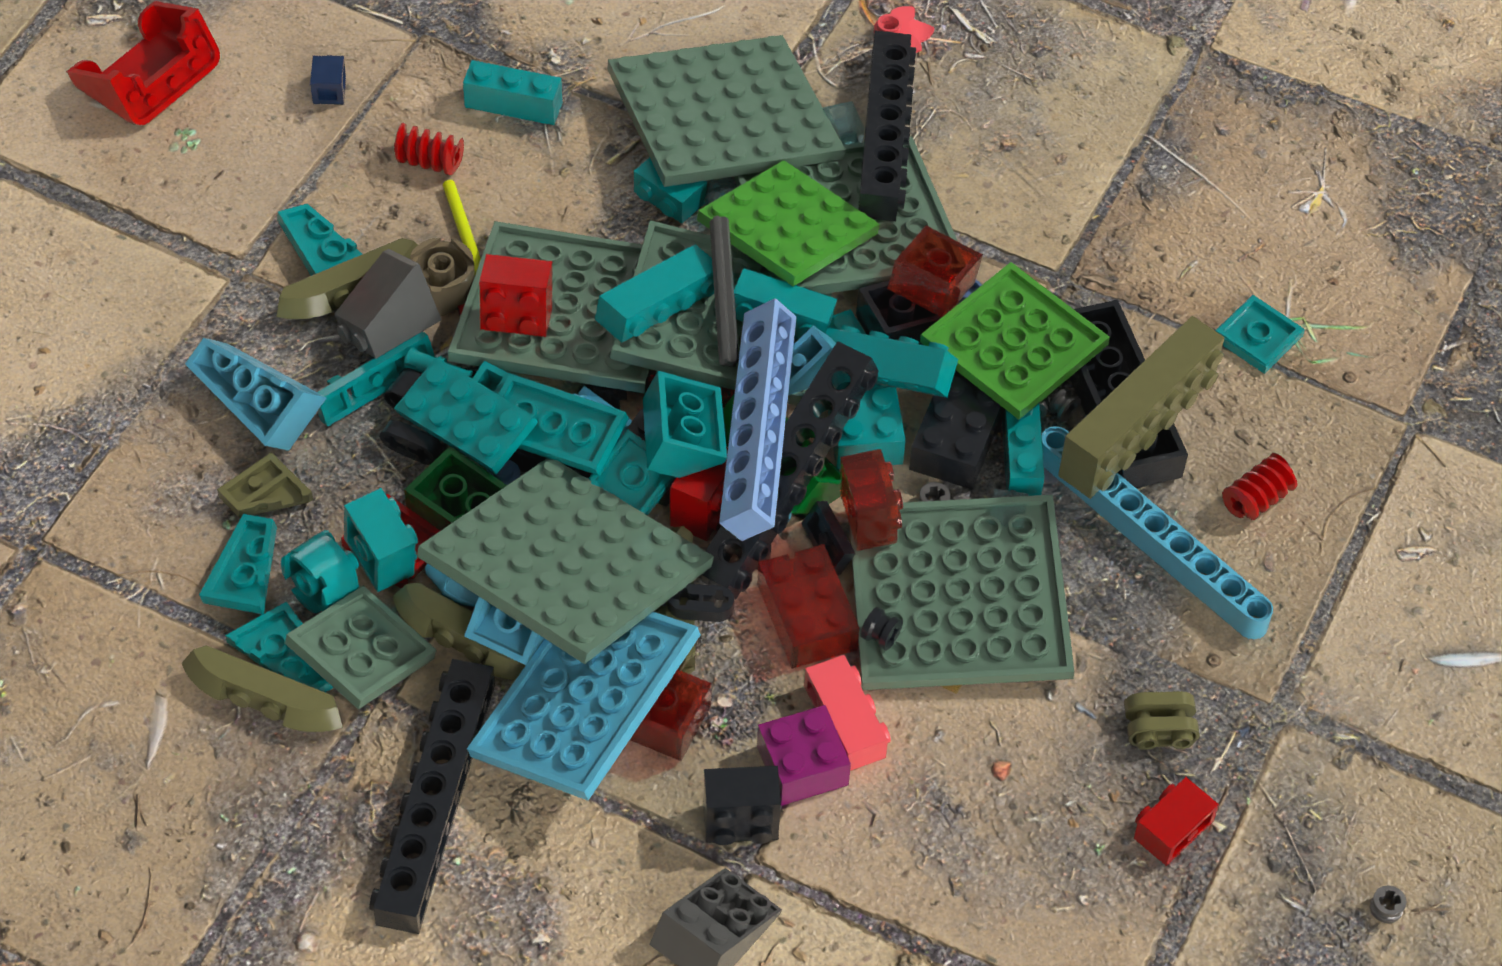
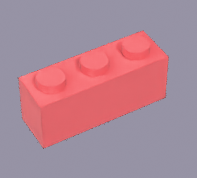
[804,655,891,771]

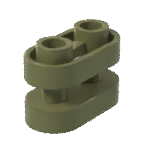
[1124,691,1200,750]

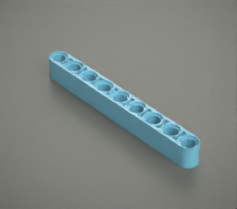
[1042,426,1273,640]

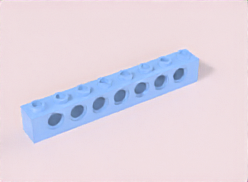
[719,298,796,541]

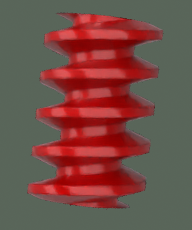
[394,123,464,175]
[1222,453,1298,520]

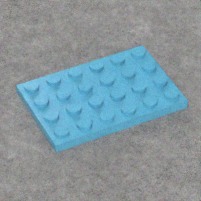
[467,612,701,801]

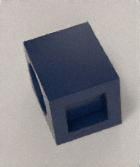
[310,55,346,105]

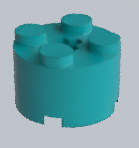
[281,530,359,614]

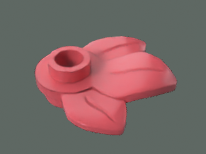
[874,6,935,53]

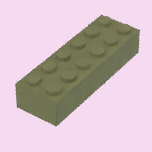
[1058,316,1225,499]

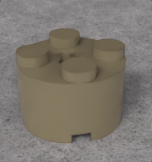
[410,238,475,316]

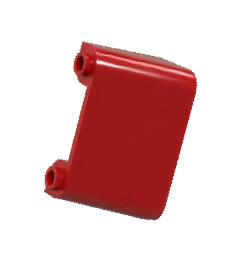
[66,1,220,125]

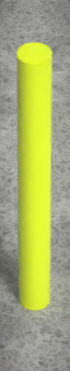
[442,180,481,275]

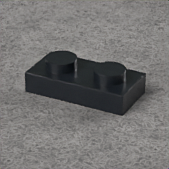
[801,501,856,576]

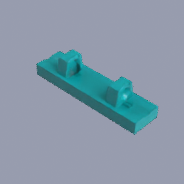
[317,331,435,427]

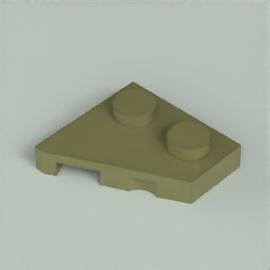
[217,452,313,518]

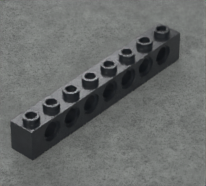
[858,31,916,222]
[699,341,879,600]
[369,659,495,934]

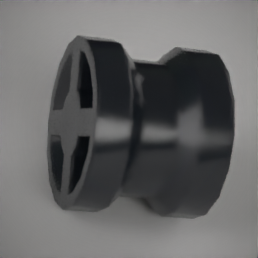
[861,607,903,651]

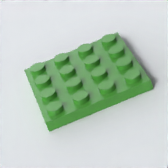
[697,161,880,287]
[920,262,1110,419]

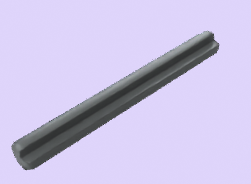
[709,215,739,367]

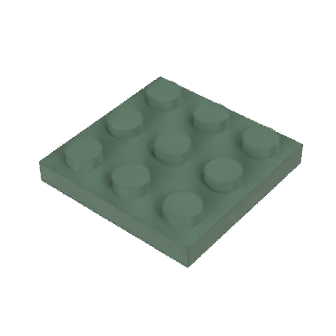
[285,585,437,710]

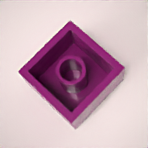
[757,705,851,806]

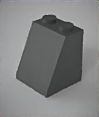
[335,249,441,358]

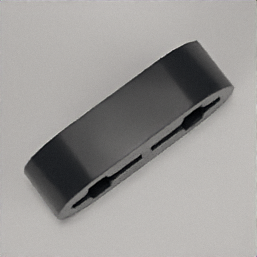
[379,420,443,465]
[668,584,734,622]

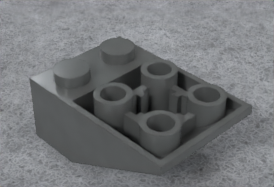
[649,868,782,966]

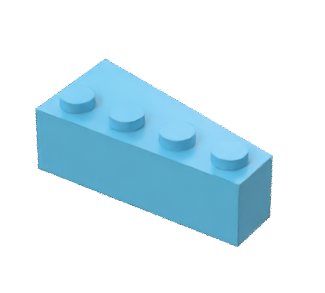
[185,338,326,451]

